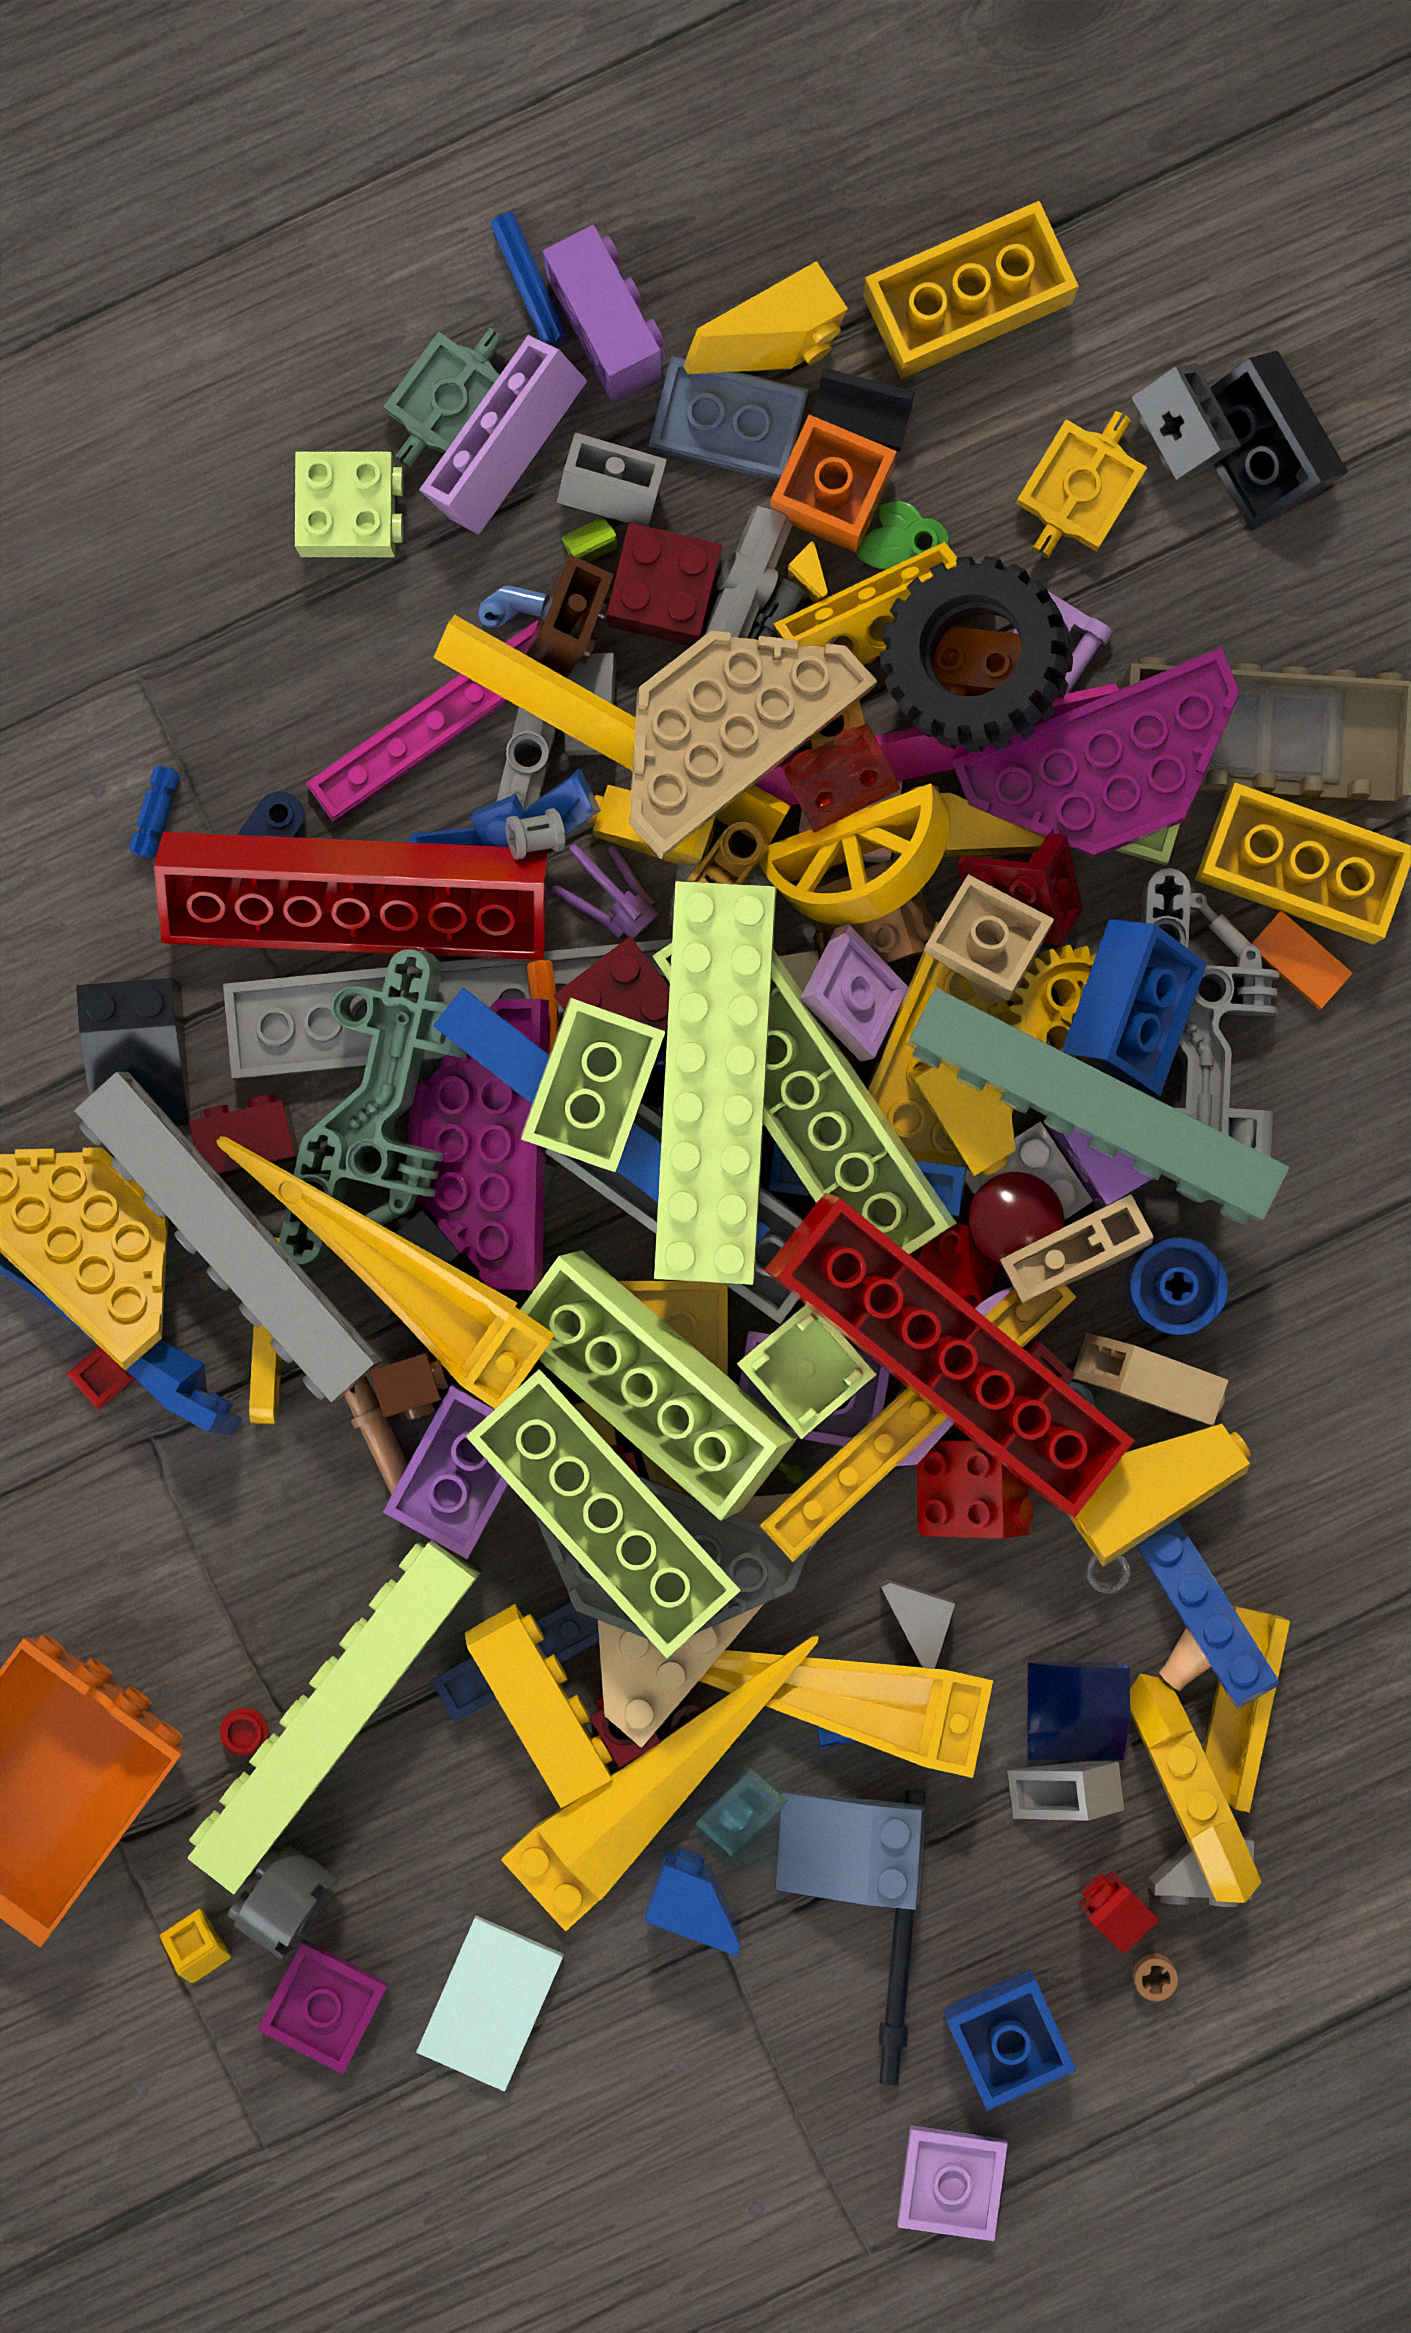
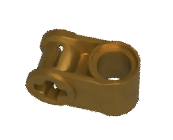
[686,821,769,885]

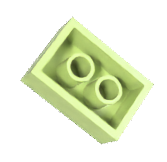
[521,997,665,1172]

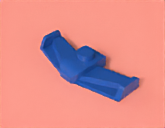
[408,769,601,847]

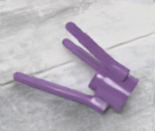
[551,844,659,940]

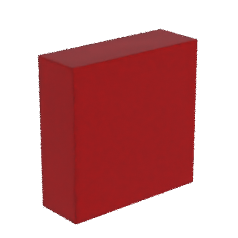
[67,1346,135,1410]

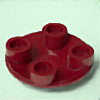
[969,1172,1064,1265]

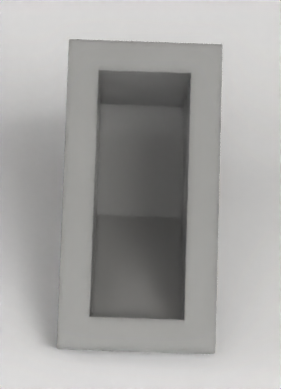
[1008,1761,1124,1821]

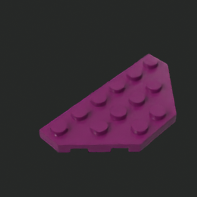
[952,647,1240,858]
[408,999,549,1290]

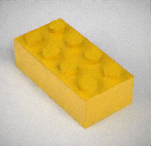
[863,201,1079,380]
[1195,783,1411,945]

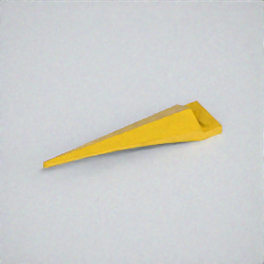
[217,1136,555,1409]
[501,1635,819,1932]
[699,1650,993,1778]

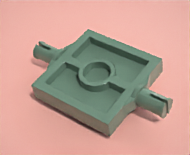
[383,328,505,469]

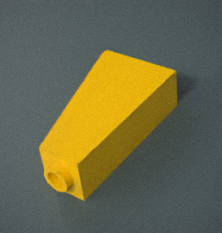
[1067,1424,1251,1567]

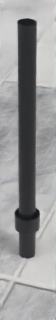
[878,1790,926,2085]

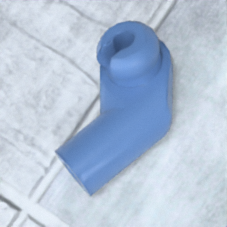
[478,586,548,628]

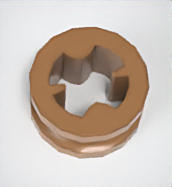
[1132,1953,1178,2002]

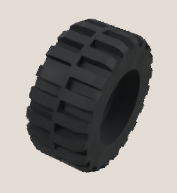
[880,556,1073,752]

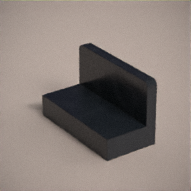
[812,368,915,452]

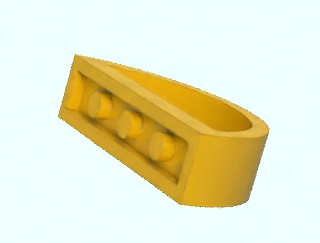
[759,783,950,925]

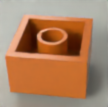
[770,415,897,553]

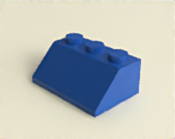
[1062,919,1207,1096]

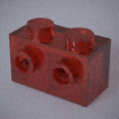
[781,723,900,833]

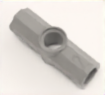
[701,506,793,638]
[496,707,557,809]

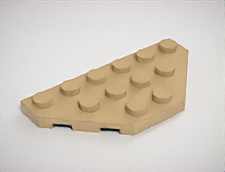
[629,630,877,859]
[598,1493,821,1748]

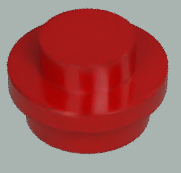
[220,1707,269,1757]

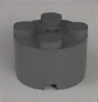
[228,1845,339,1961]

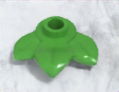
[856,501,950,570]

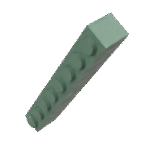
[906,988,1290,1225]

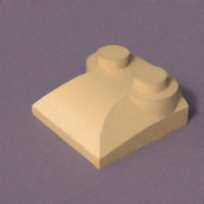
[924,874,1054,1002]

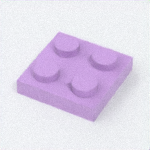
[800,924,908,1062]
[897,2125,1008,2241]

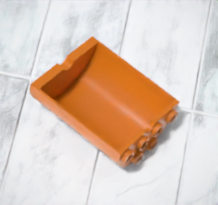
[0,1634,184,1948]

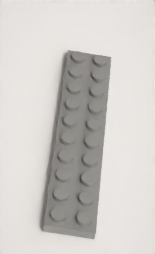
[223,939,672,1080]

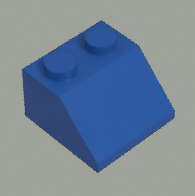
[644,1848,740,1956]

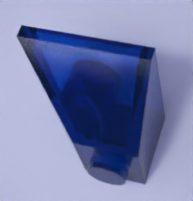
[1027,1662,1130,1760]

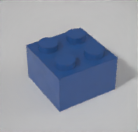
[943,1969,1076,2111]

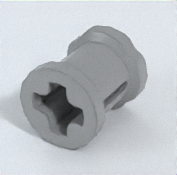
[505,808,565,860]

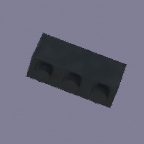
[1210,350,1349,531]

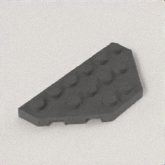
[533,1477,811,1639]

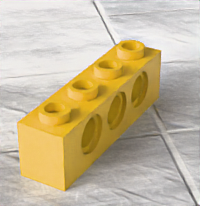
[773,542,957,665]

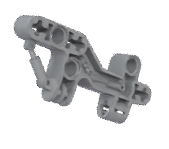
[1140,868,1279,1203]

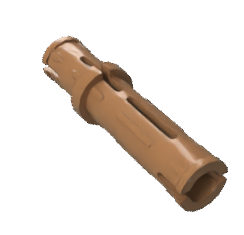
[344,1376,408,1495]

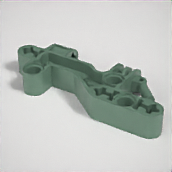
[279,949,467,1264]

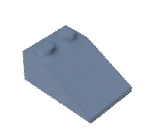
[776,1792,927,1910]

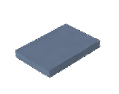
[649,356,809,482]

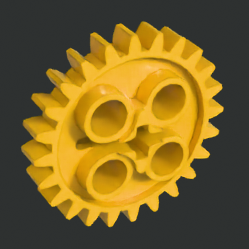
[999,945,1097,1051]

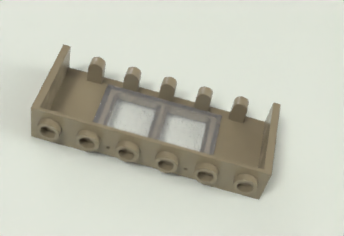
[1124,657,1411,804]

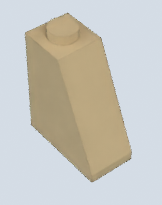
[1073,1333,1229,1426]

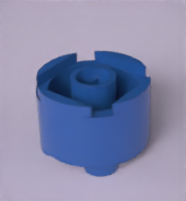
[1124,1238,1228,1335]

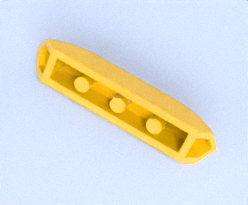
[1124,1673,1262,1903]

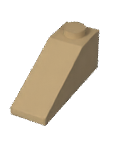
[1000,1194,1154,1304]

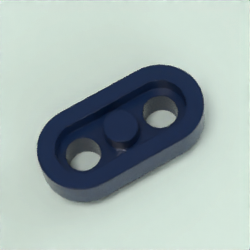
[237,791,306,838]

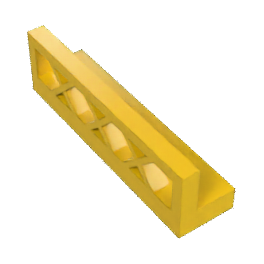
[1203,1606,1290,1813]

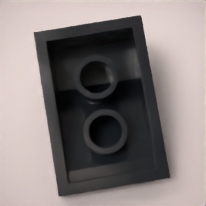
[76,978,191,1126]

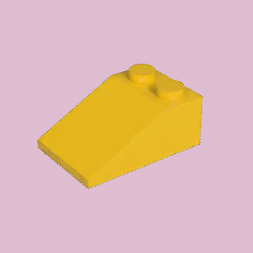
[683,261,848,374]

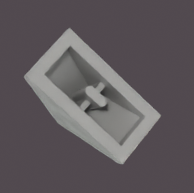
[879,1579,955,1669]

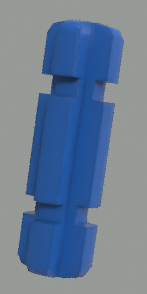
[129,766,180,859]

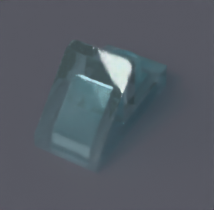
[696,1766,787,1856]

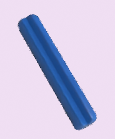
[491,212,566,346]

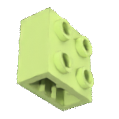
[295,452,404,557]

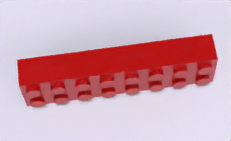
[154,832,548,960]
[764,1193,1135,1518]

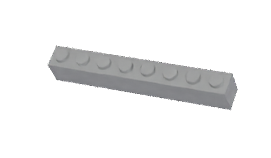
[74,1072,383,1402]

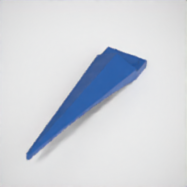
[0,1254,243,1435]

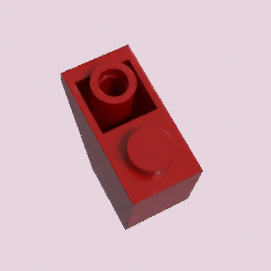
[1078,1870,1159,1954]

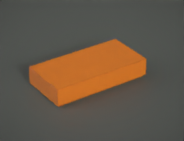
[1251,911,1353,1010]

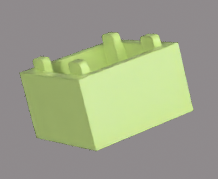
[737,1304,876,1439]

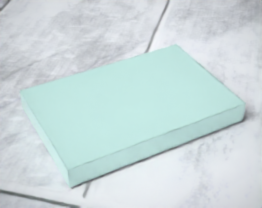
[416,1915,564,2092]

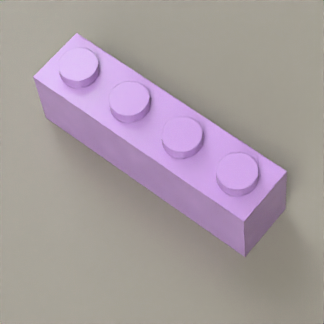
[419,335,587,535]

